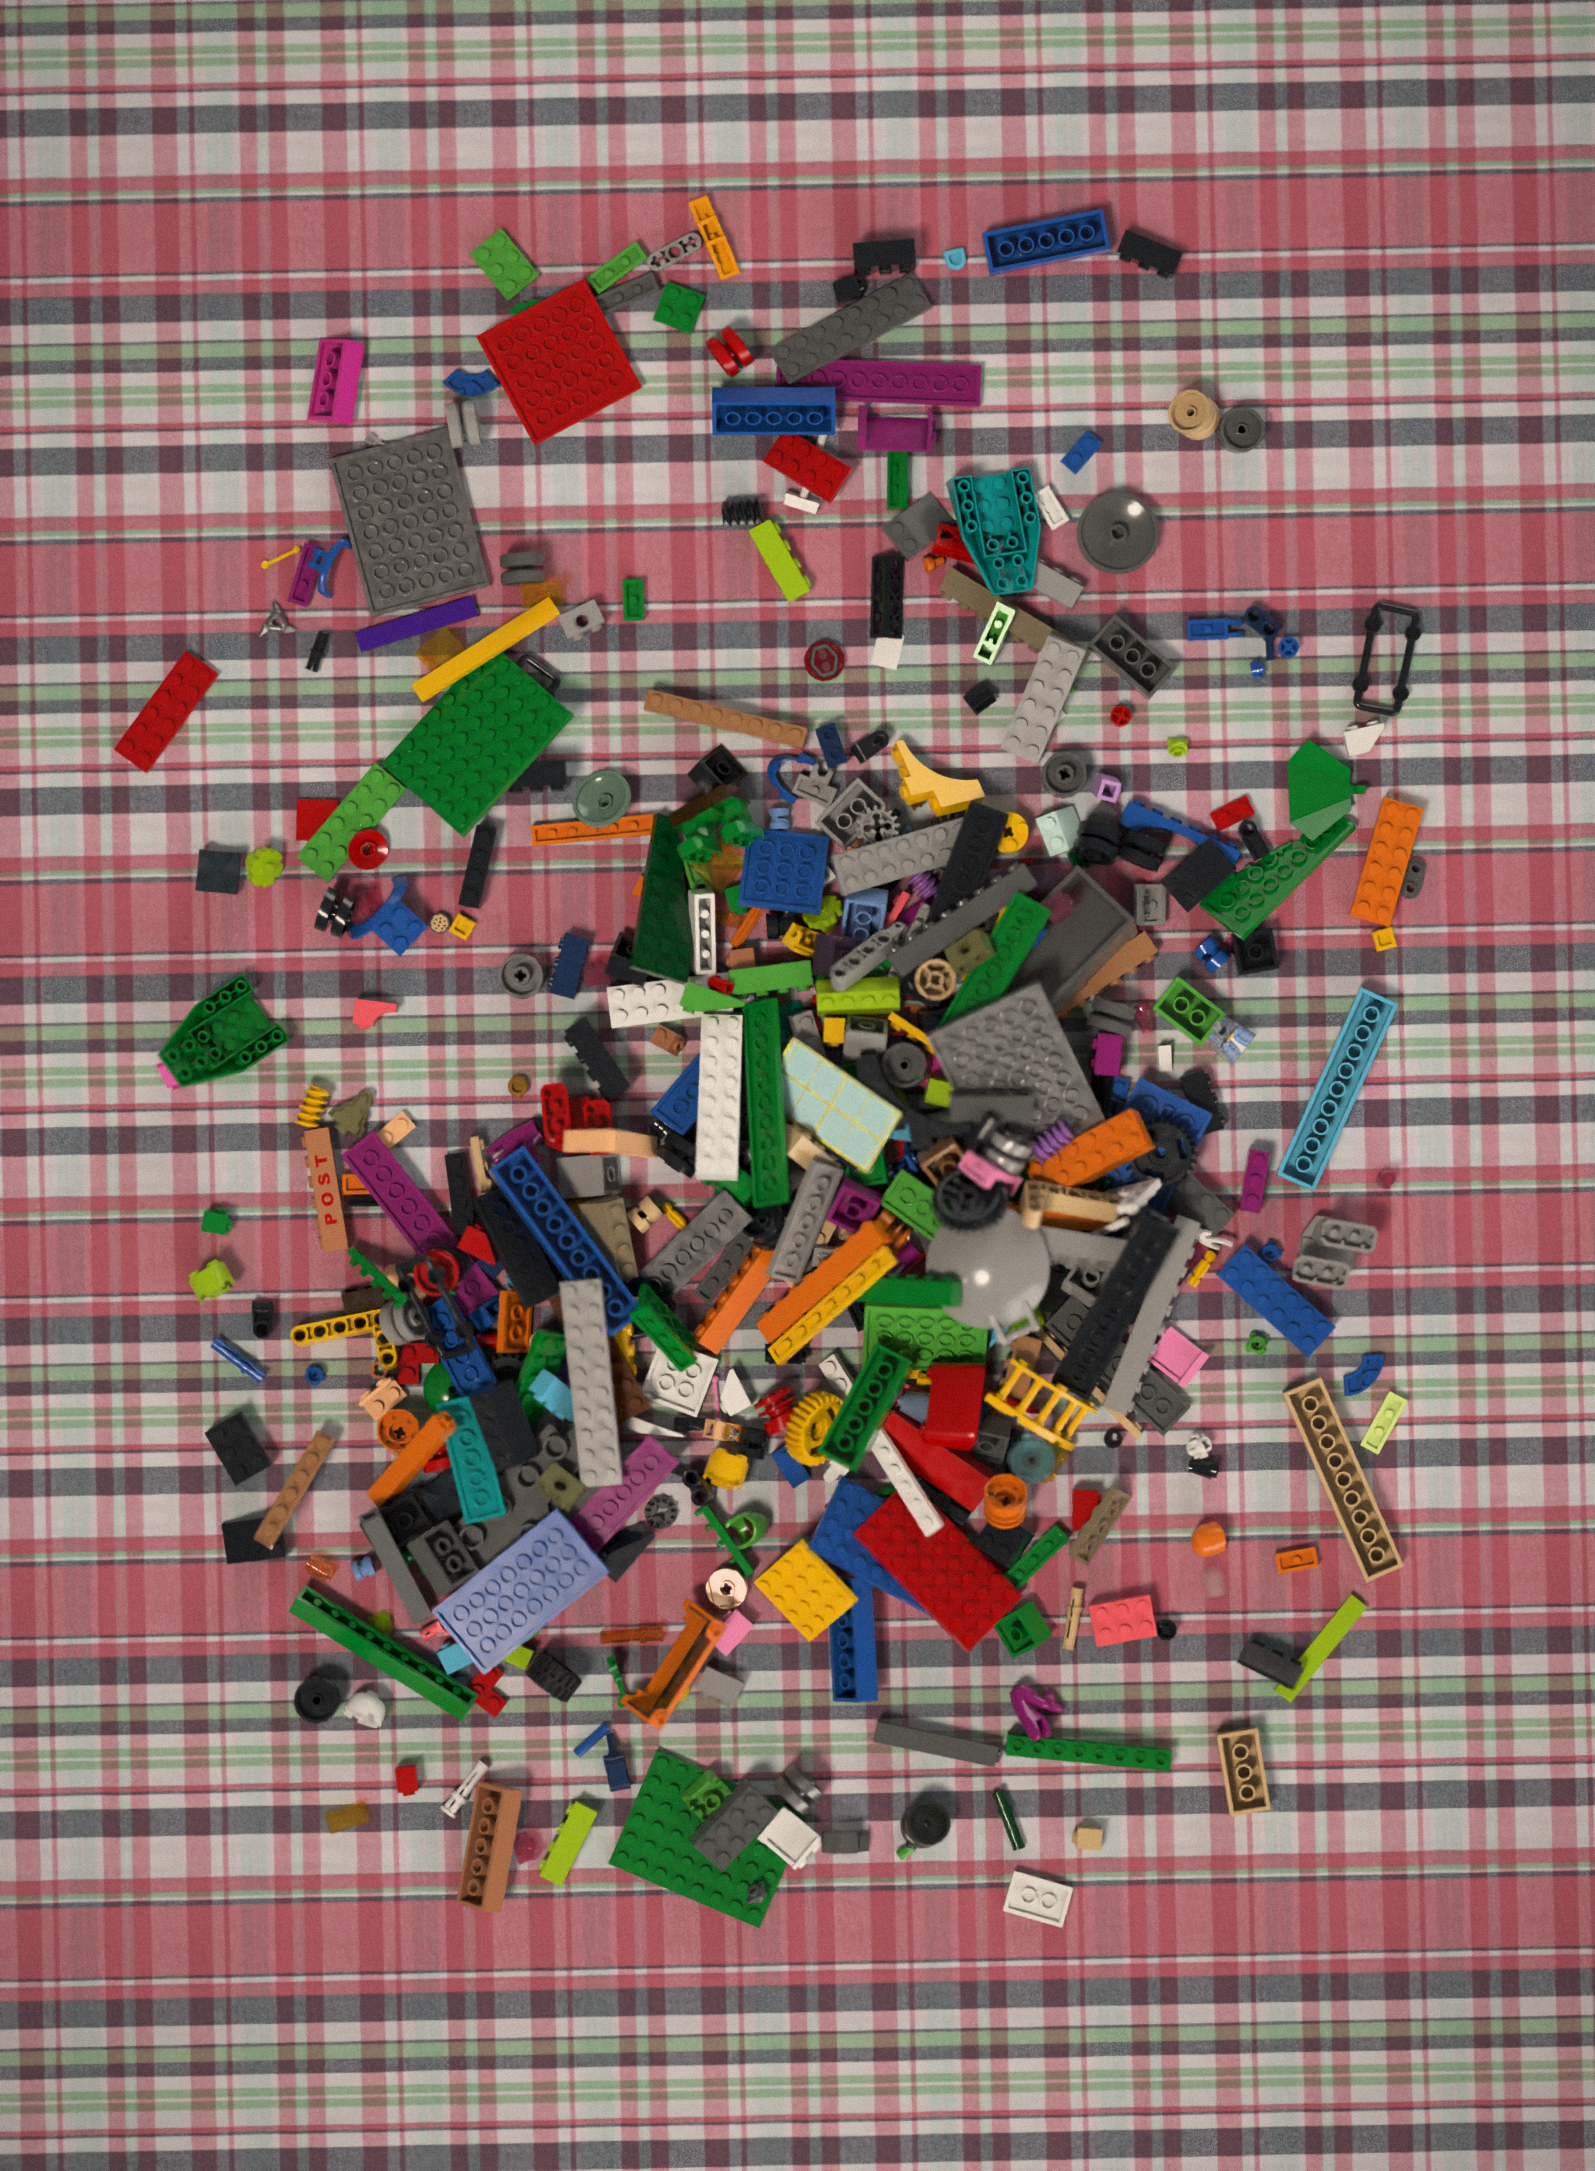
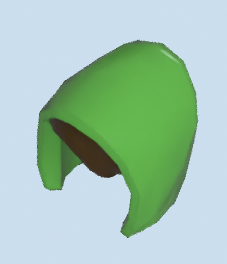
[724,1511,769,1549]

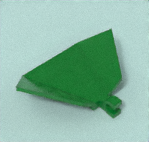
[1288,739,1366,841]

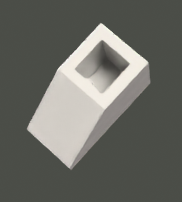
[1342,720,1385,757]

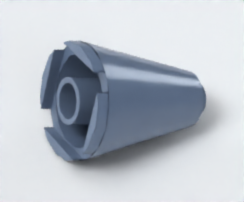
[897,1391,929,1424]

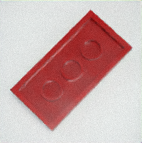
[763,435,853,504]

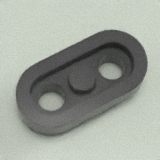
[1399,859,1426,899]

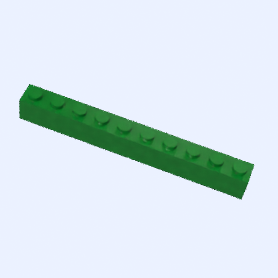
[289,1585,479,1721]

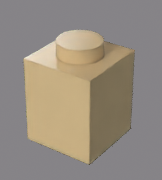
[1072,1826,1103,1851]

